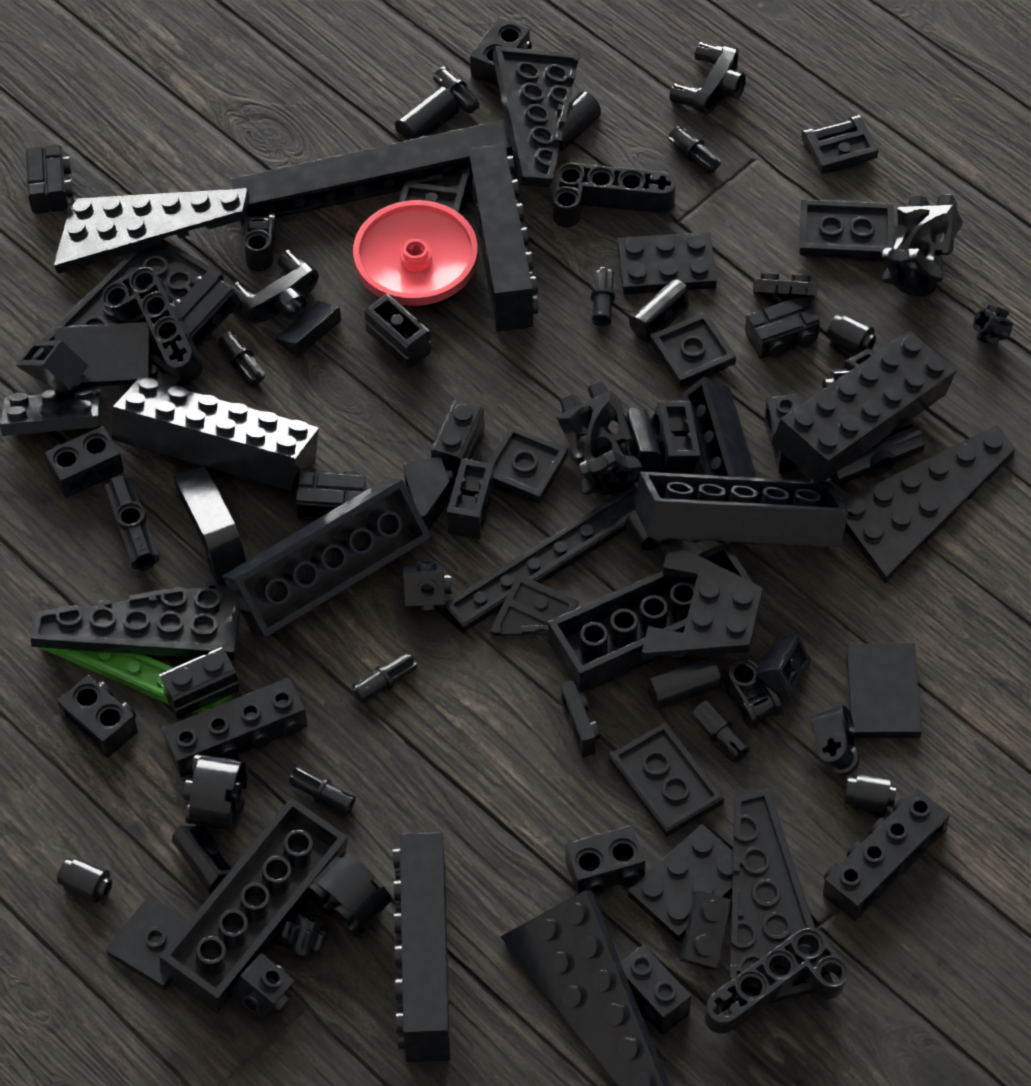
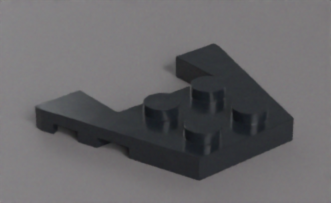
[642,542,763,660]

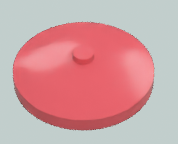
[353,200,478,306]

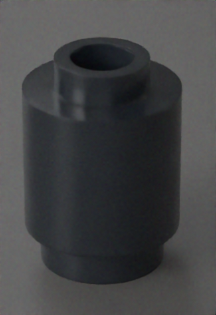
[827,315,877,355]
[844,774,897,813]
[57,858,113,903]

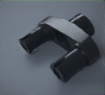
[669,42,746,114]
[230,250,319,323]

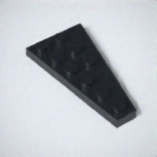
[31,580,241,661]

